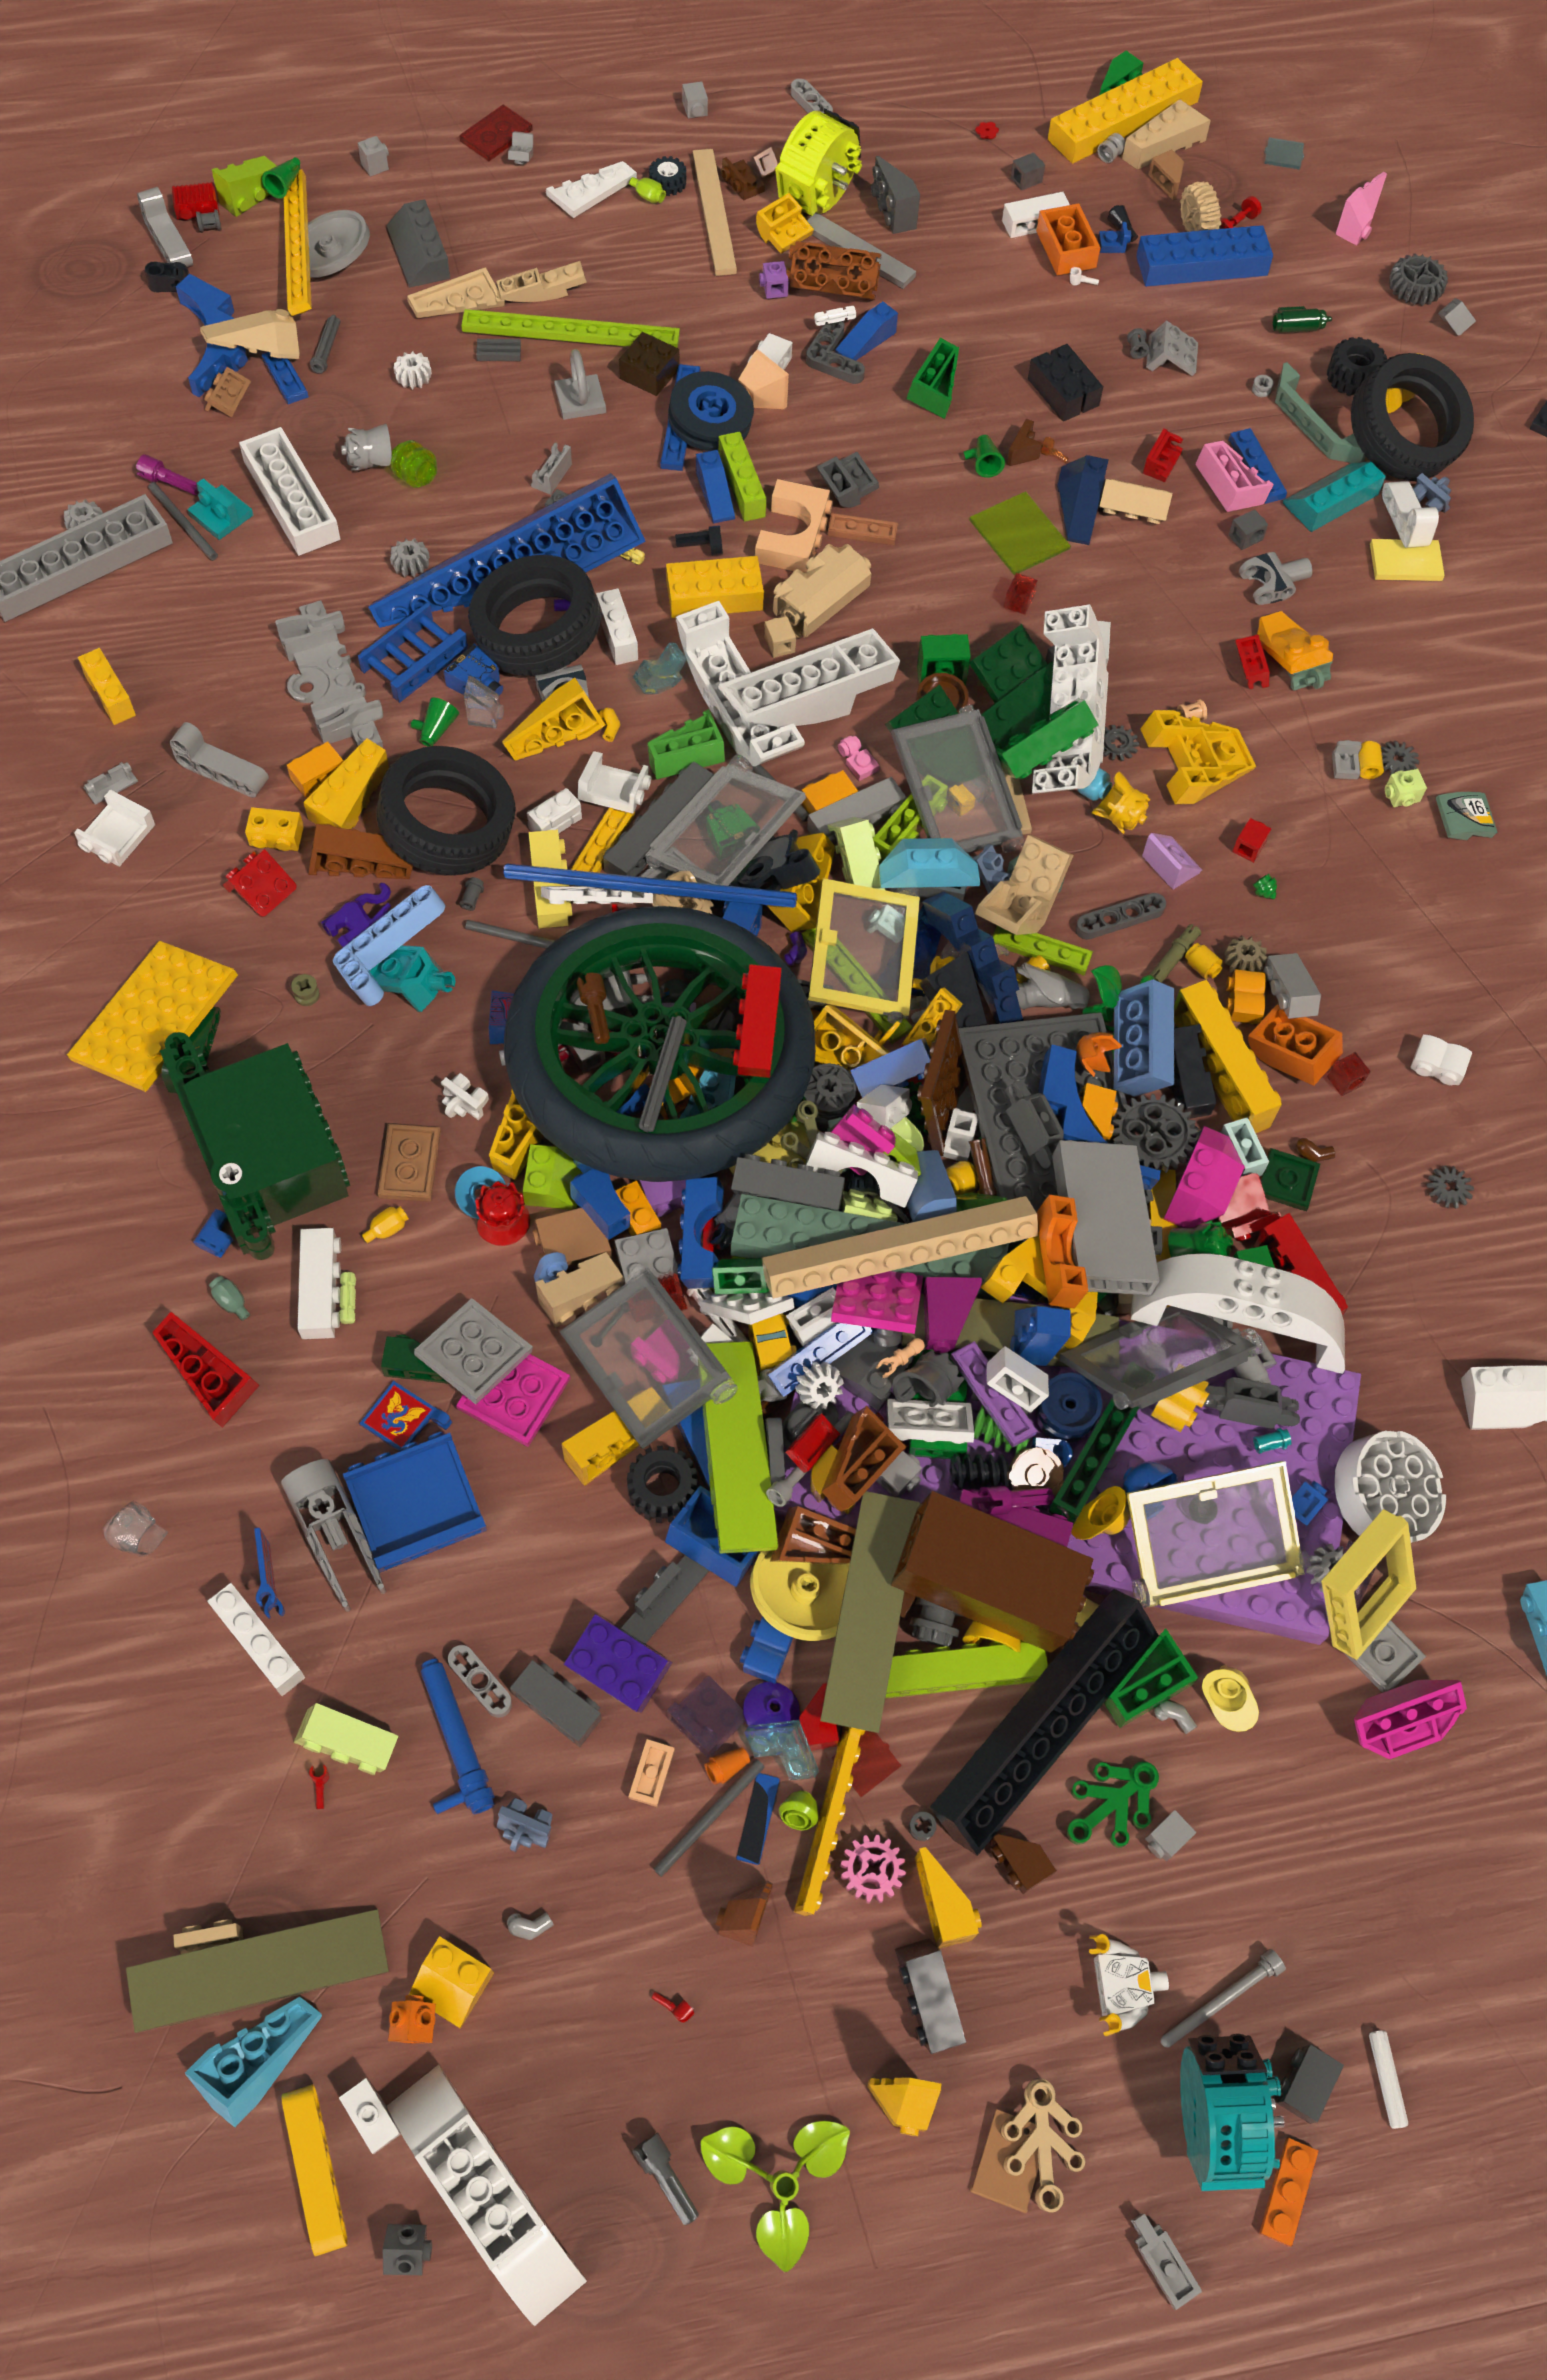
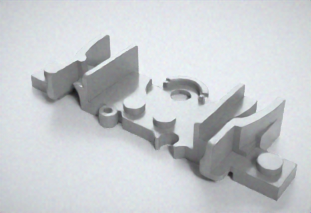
[275,600,384,747]

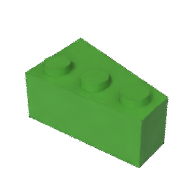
[647,709,725,780]

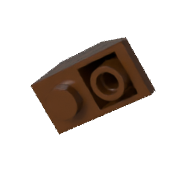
[990,1834,1056,1894]

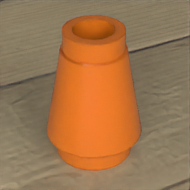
[704,1747,750,1785]

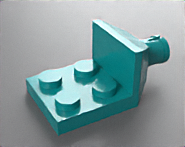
[370,945,456,1012]

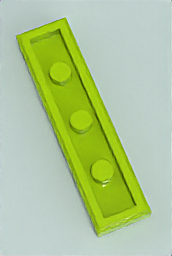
[993,925,1093,976]

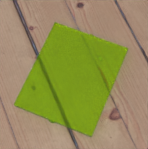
[970,491,1071,575]

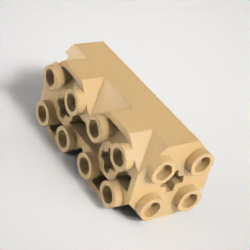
[773,544,871,638]

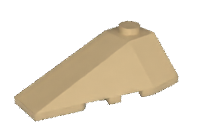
[200,309,299,359]

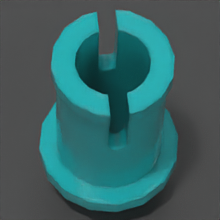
[1253,1428,1292,1454]

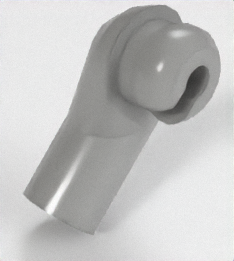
[507,1912,554,1940]

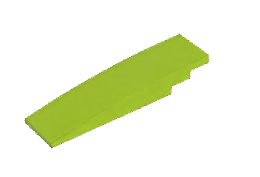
[698,1342,778,1554]

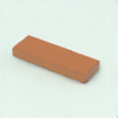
[828,513,898,545]

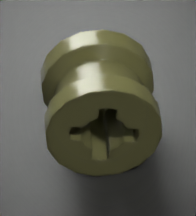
[291,974,320,1006]

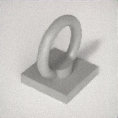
[554,349,606,420]

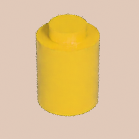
[1358,741,1384,779]

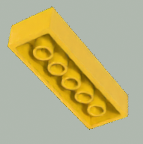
[1174,980,1282,1133]

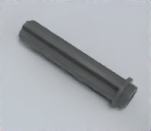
[310,315,341,374]

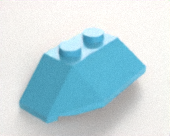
[879,838,980,888]

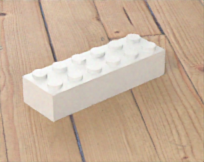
[239,427,341,556]

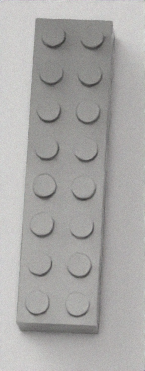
[0,494,173,622]

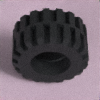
[1327,337,1387,396]
[627,1445,698,1523]

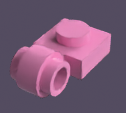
[838,736,880,781]

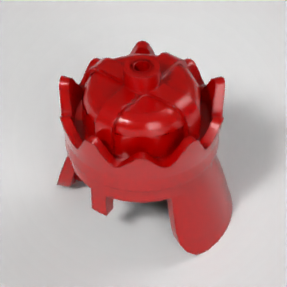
[475,1181,530,1246]

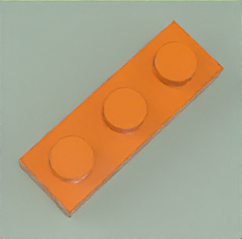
[1259,2138,1319,2247]

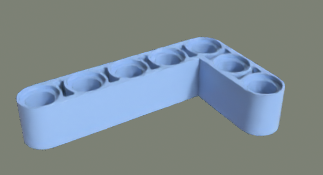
[333,885,445,1006]

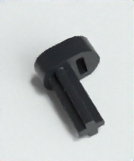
[675,525,723,556]

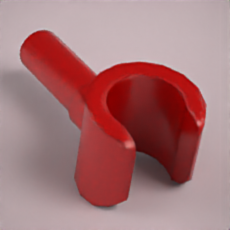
[309,1765,329,1810]
[652,1992,694,2023]

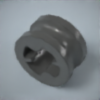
[909,1812,937,1841]

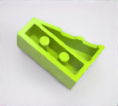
[212,156,277,217]

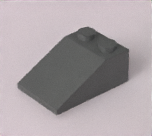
[830,1334,914,1411]

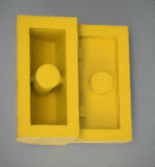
[756,193,814,254]

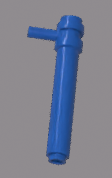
[421,1659,495,1814]

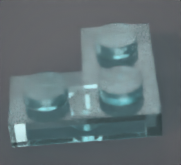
[745,1720,819,1780]

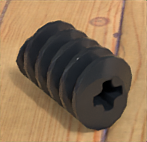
[949,1453,1009,1489]

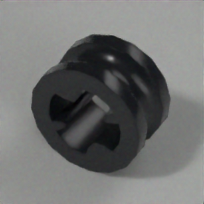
[709,1223,734,1251]

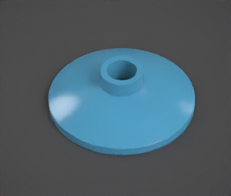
[455,1166,506,1219]

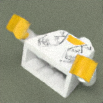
[1089,1934,1169,2036]

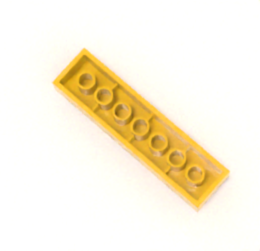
[1047,58,1203,164]

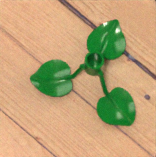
[1083,965,1155,1060]

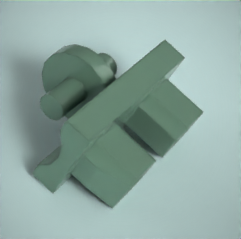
[1288,659,1333,691]

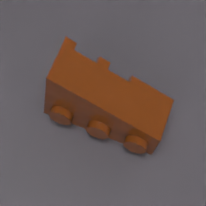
[821,1405,906,1512]
[770,1506,856,1565]

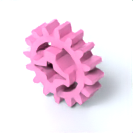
[840,1835,906,1903]

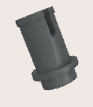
[460,877,484,911]

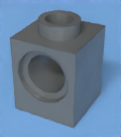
[1229,509,1268,550]

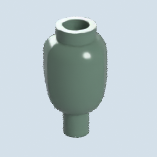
[209,1276,250,1321]

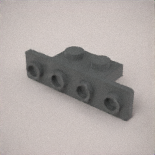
[620,1555,709,1644]

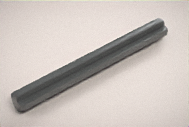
[639,1016,686,1133]

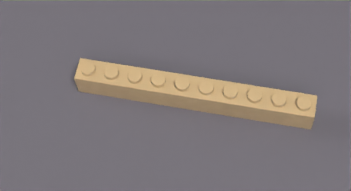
[762,1196,1038,1299]

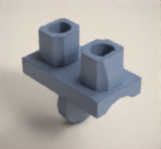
[1413,473,1451,513]
[973,844,1011,894]
[496,1798,553,1852]

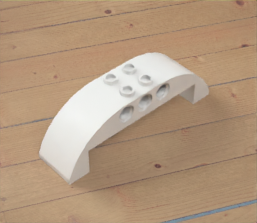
[676,601,805,766]
[1131,1254,1345,1374]

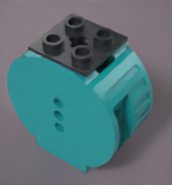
[1180,2033,1284,2191]

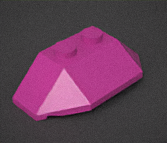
[1163,1126,1245,1228]
[1354,1680,1467,1759]

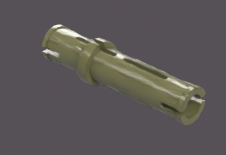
[1149,924,1201,983]

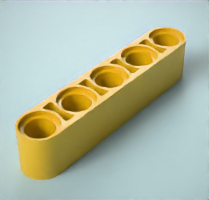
[281,2084,348,2257]

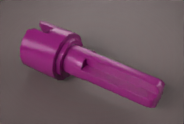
[136,454,199,495]
[978,1486,1055,1515]

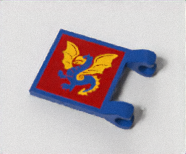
[359,1381,452,1452]

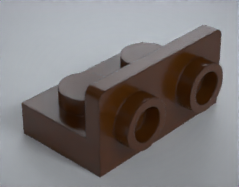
[721,157,765,201]

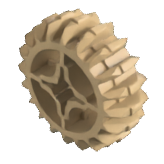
[1180,181,1222,232]

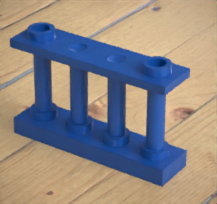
[358,603,468,703]

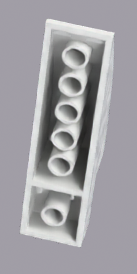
[718,629,900,727]

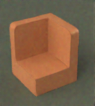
[754,147,782,178]

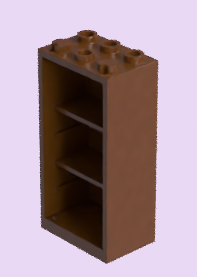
[891,1491,1094,1653]

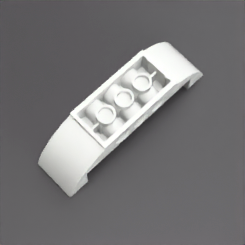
[1032,604,1109,794]
[387,2064,587,2326]

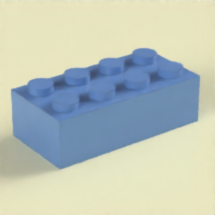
[1114,979,1174,1097]

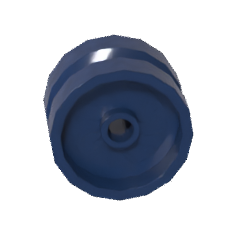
[1035,1372,1103,1443]

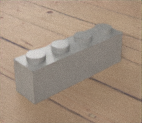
[807,777,907,846]

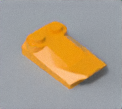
[1257,611,1333,674]

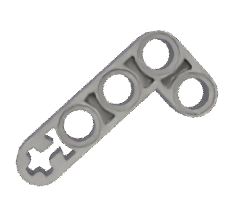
[137,187,194,271]
[170,722,269,797]

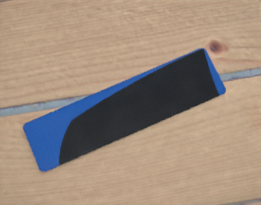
[736,1773,780,1865]

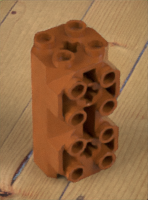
[786,241,882,300]

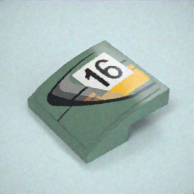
[1436,792,1498,840]

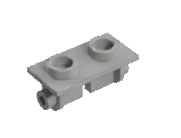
[83,762,138,805]

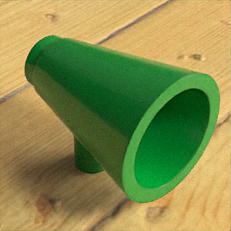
[262,157,300,199]
[964,435,1005,478]
[411,697,459,747]

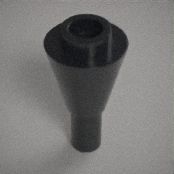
[1107,205,1138,242]

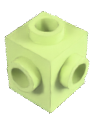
[1385,769,1427,807]

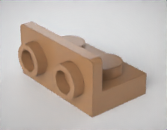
[204,367,251,417]

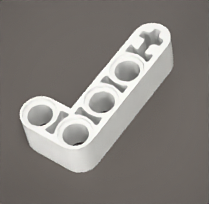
[1382,481,1439,548]

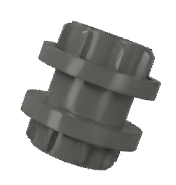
[909,1596,963,1647]

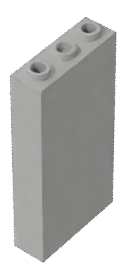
[1052,1140,1160,1295]

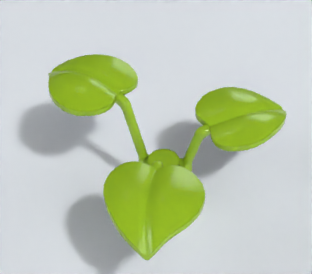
[701,2121,850,2272]

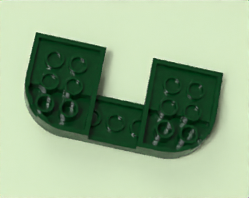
[885,624,1054,787]

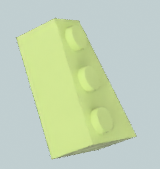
[294,1703,398,1775]

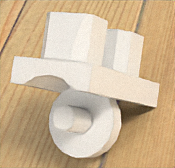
[441,1073,489,1120]

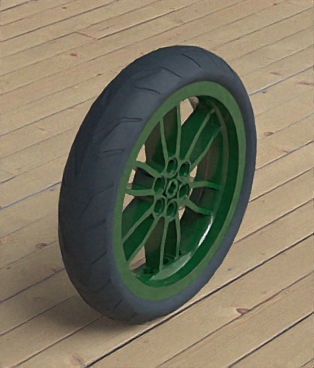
[504,906,816,1182]

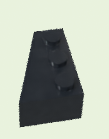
[919,952,988,1028]
[1168,1024,1216,1119]

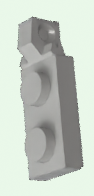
[1131,2214,1202,2310]

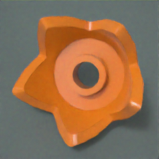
[1076,1032,1122,1077]

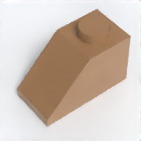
[1149,149,1184,200]

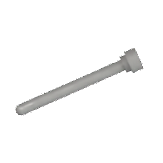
[766,1412,854,1507]
[1161,1949,1286,2048]

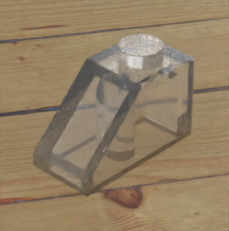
[464,676,504,728]

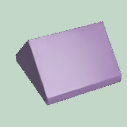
[1142,833,1202,890]

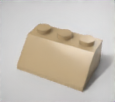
[1100,478,1173,524]

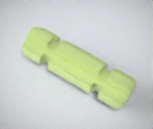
[339,1272,356,1324]

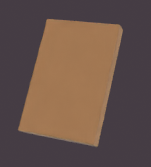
[378,1124,441,1202]

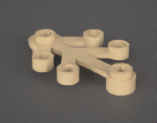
[1001,2079,1085,2212]

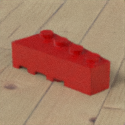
[733,964,782,1078]
[1253,1213,1348,1316]
[152,1312,260,1428]

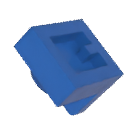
[1098,222,1131,253]
[1292,1480,1329,1526]

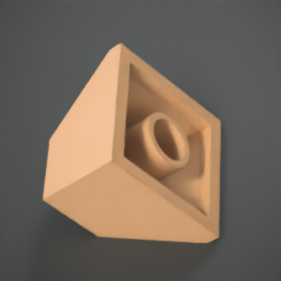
[738,350,789,409]

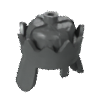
[893,1350,964,1407]

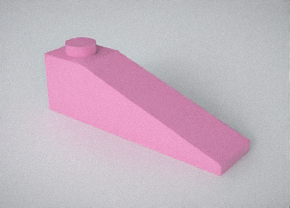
[1336,172,1387,246]

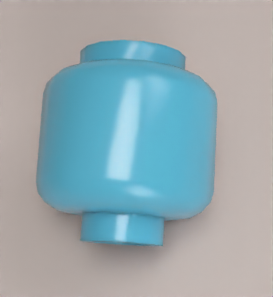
[1077,768,1112,801]

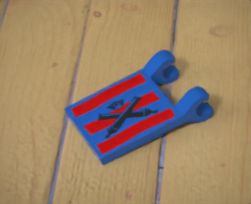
[254,1527,285,1619]

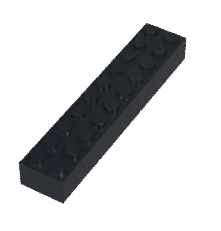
[930,1589,1159,1856]

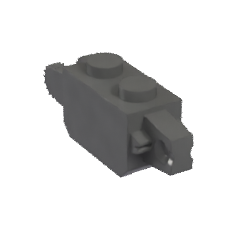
[1006,1080,1064,1169]
[1203,1377,1300,1429]

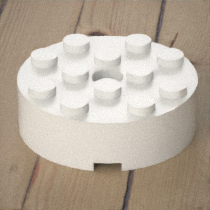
[1335,1431,1446,1543]

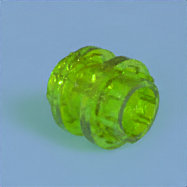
[391,440,437,488]

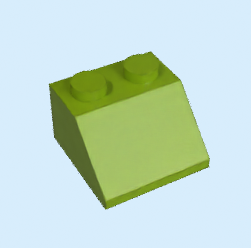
[523,1144,582,1210]

